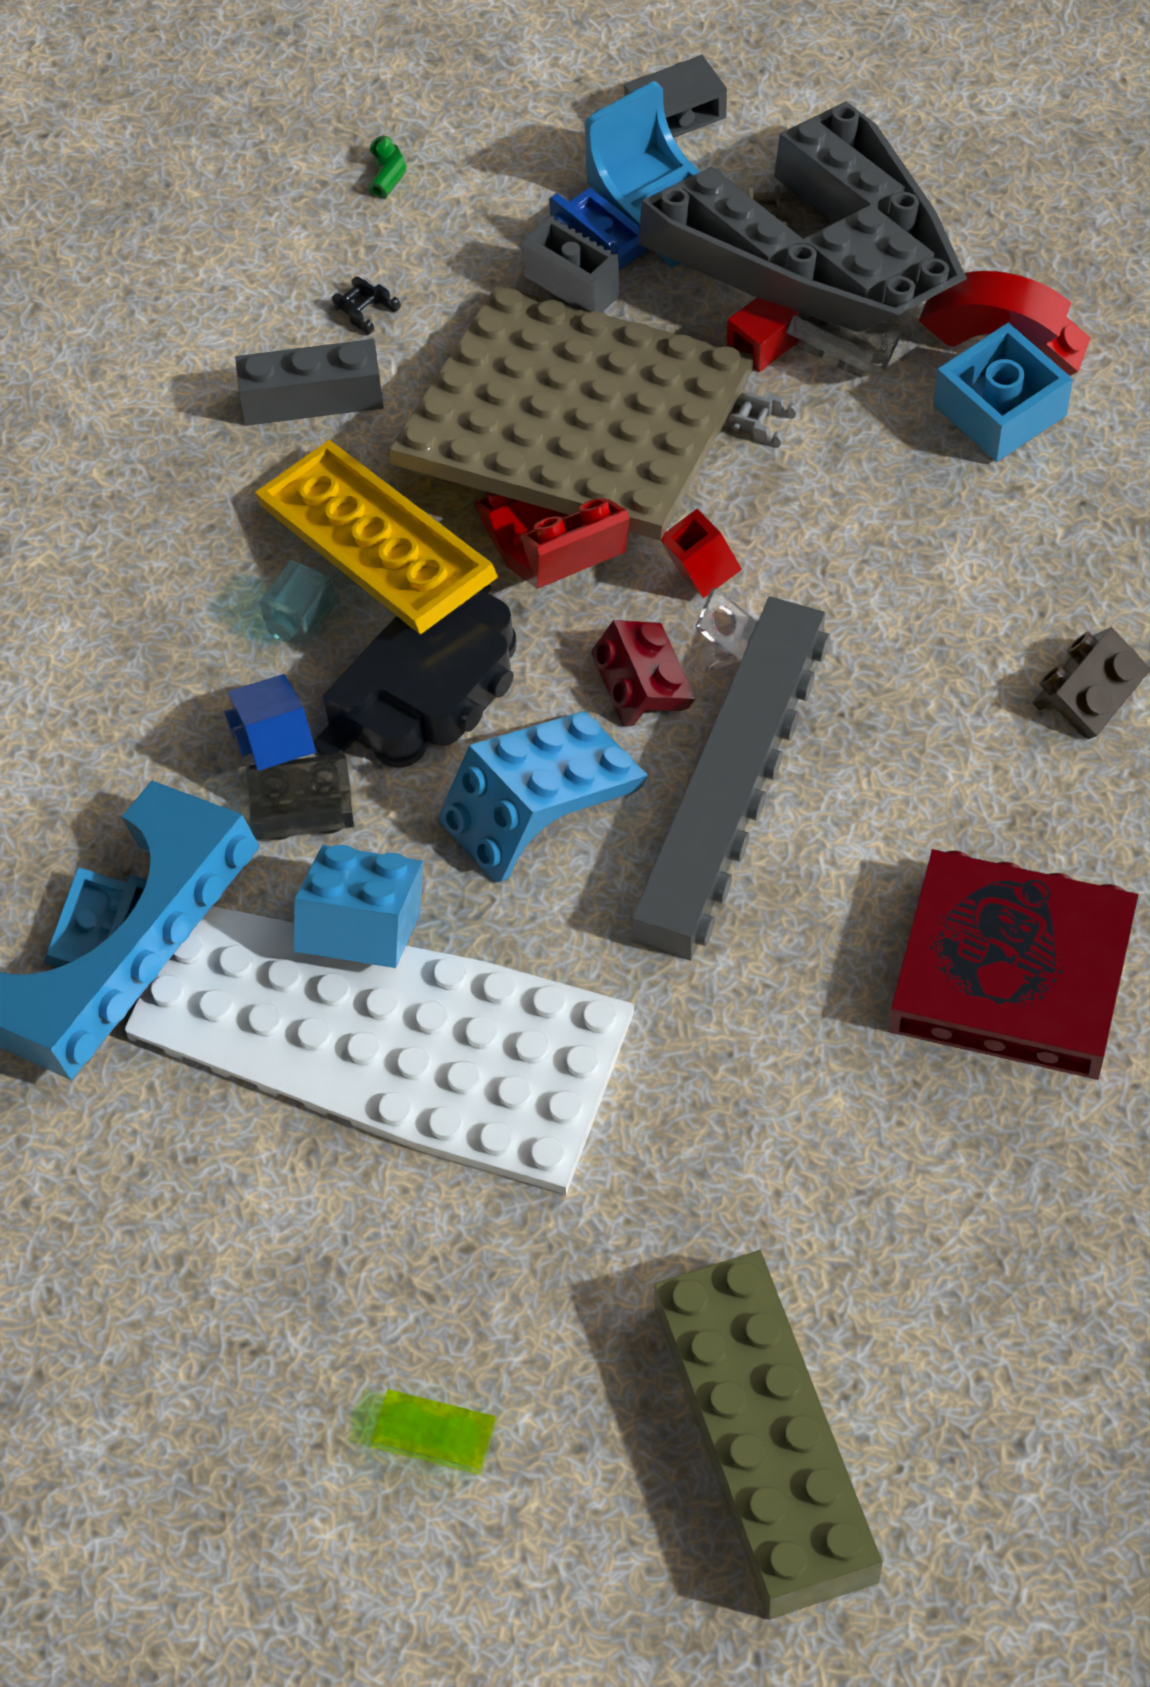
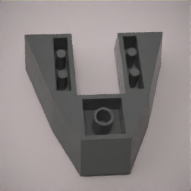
[638,101,967,332]

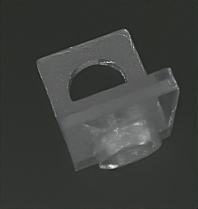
[692,588,757,675]

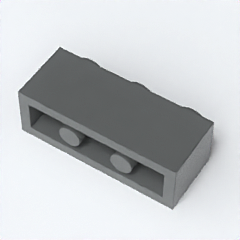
[235,339,384,426]

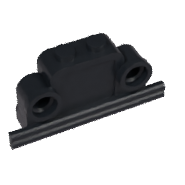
[313,584,517,768]

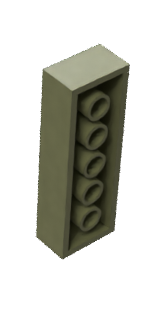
[654,1249,883,1620]

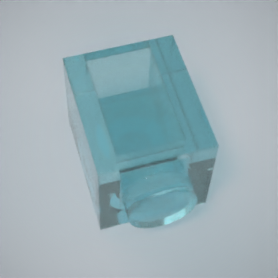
[259,559,336,646]

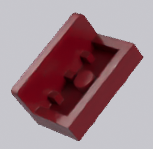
[592,620,696,726]

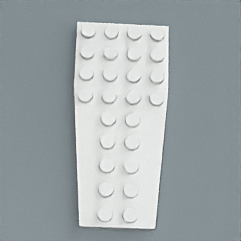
[125,906,634,1195]

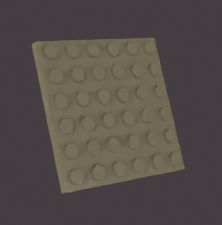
[389,286,754,541]

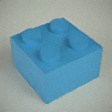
[933,323,1073,463]
[294,845,423,968]

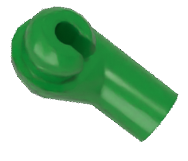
[368,136,407,199]

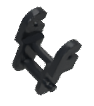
[332,276,401,335]

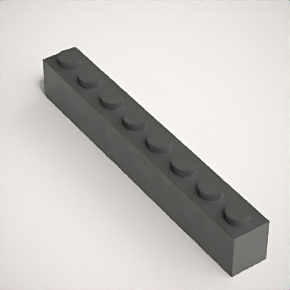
[632,596,831,961]

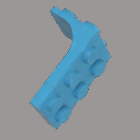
[585,81,700,268]
[439,711,648,882]

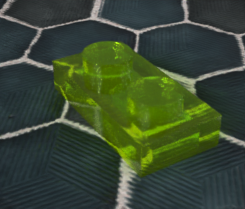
[371,1389,497,1475]

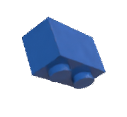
[224,674,316,771]

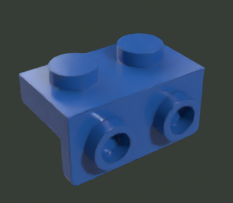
[549,187,649,271]

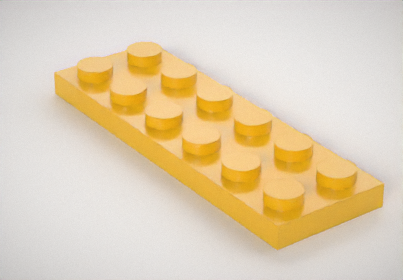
[254,440,498,635]

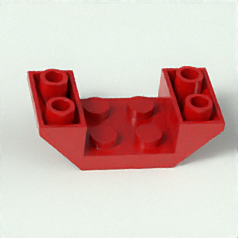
[474,492,629,589]

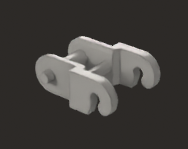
[727,392,798,448]

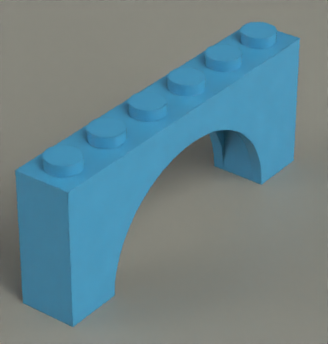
[0,780,260,1081]

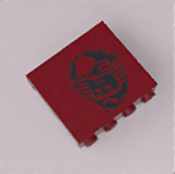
[888,849,1139,1080]

